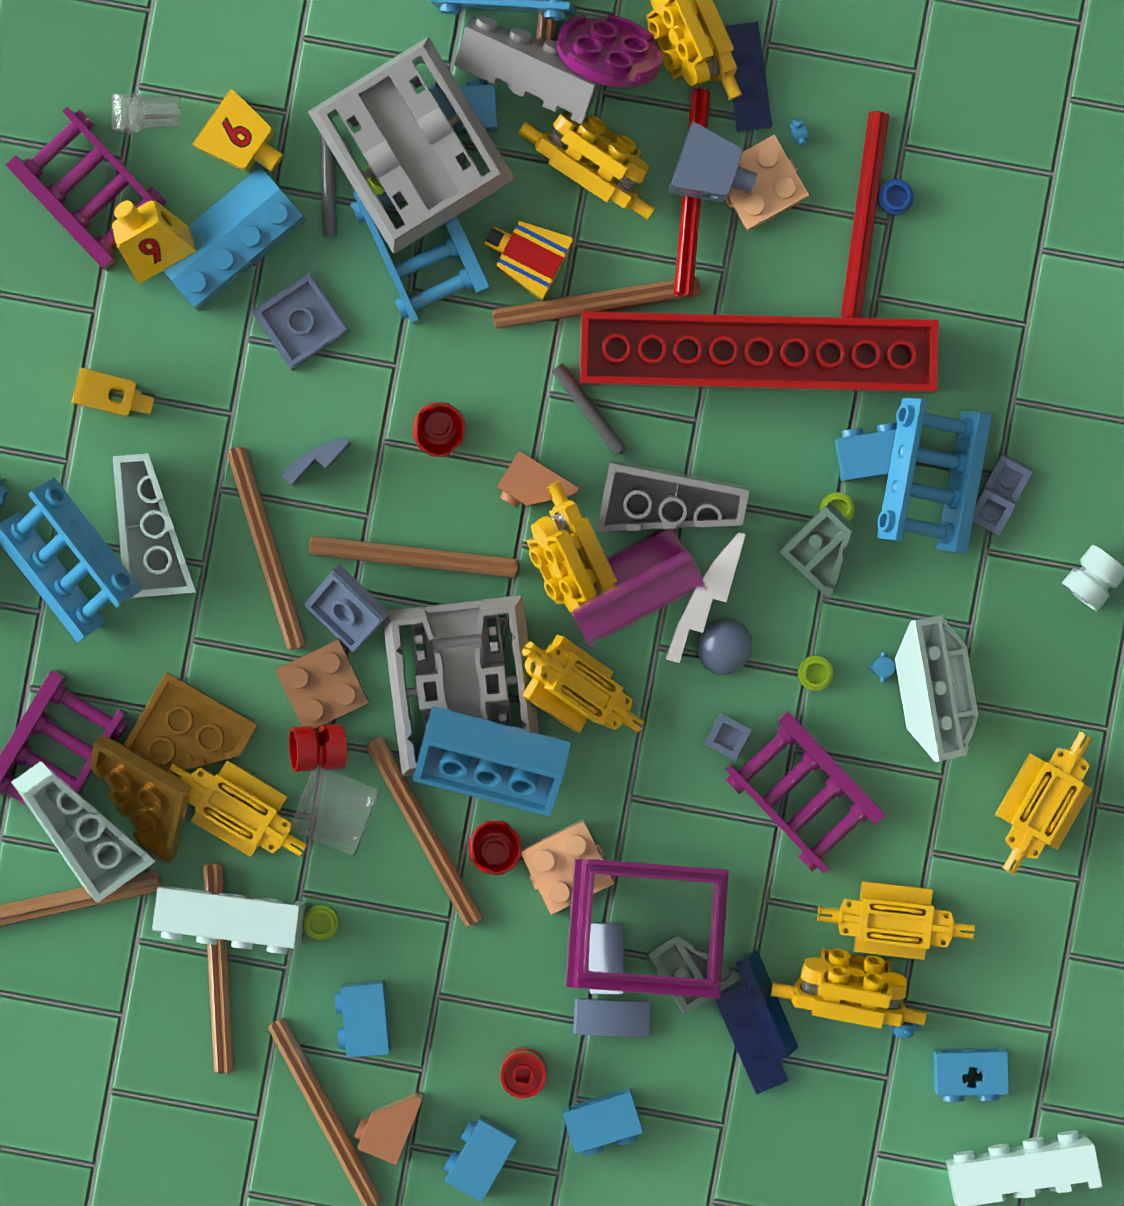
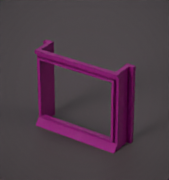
[571,529,708,647]
[565,859,729,999]

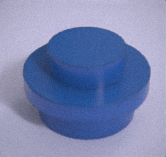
[878,179,914,215]

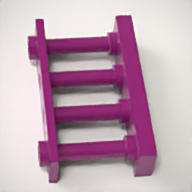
[5,107,166,271]
[0,669,129,806]
[725,711,885,874]

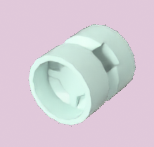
[1061,545,1124,612]

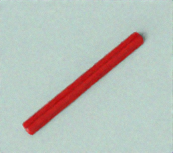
[674,88,710,297]
[840,111,889,318]

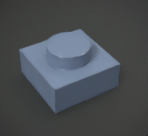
[704,713,752,761]

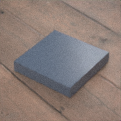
[251,272,350,370]
[304,564,391,653]

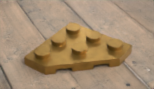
[123,672,258,773]
[90,734,191,863]

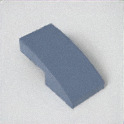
[281,437,352,486]
[973,453,1033,535]
[573,998,651,1037]

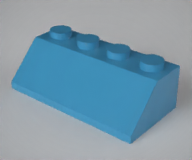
[163,166,306,311]
[413,706,571,817]

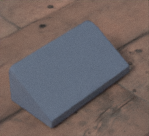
[589,922,625,995]

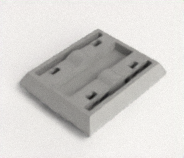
[308,36,515,254]
[383,595,539,776]

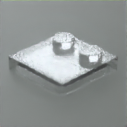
[291,765,381,856]

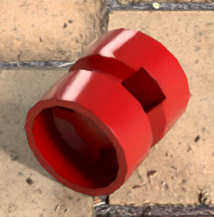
[289,724,347,772]
[500,1046,547,1099]

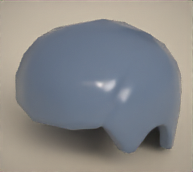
[698,619,752,675]

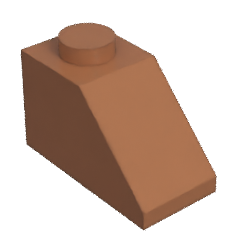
[497,451,579,508]
[354,1092,424,1165]

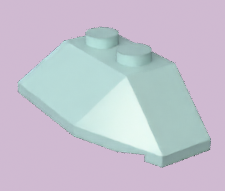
[895,615,979,762]

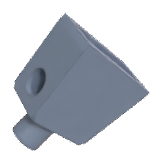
[667,122,757,202]

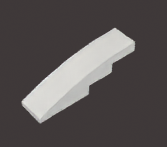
[665,532,746,663]

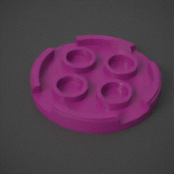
[557,14,663,88]

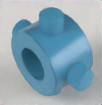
[789,119,809,146]
[868,651,897,682]
[889,1022,919,1038]

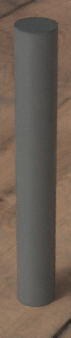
[320,133,337,237]
[551,363,626,456]

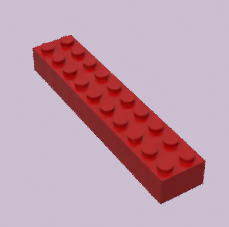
[580,311,939,394]

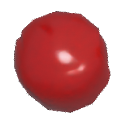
[412,402,465,457]
[468,821,522,876]

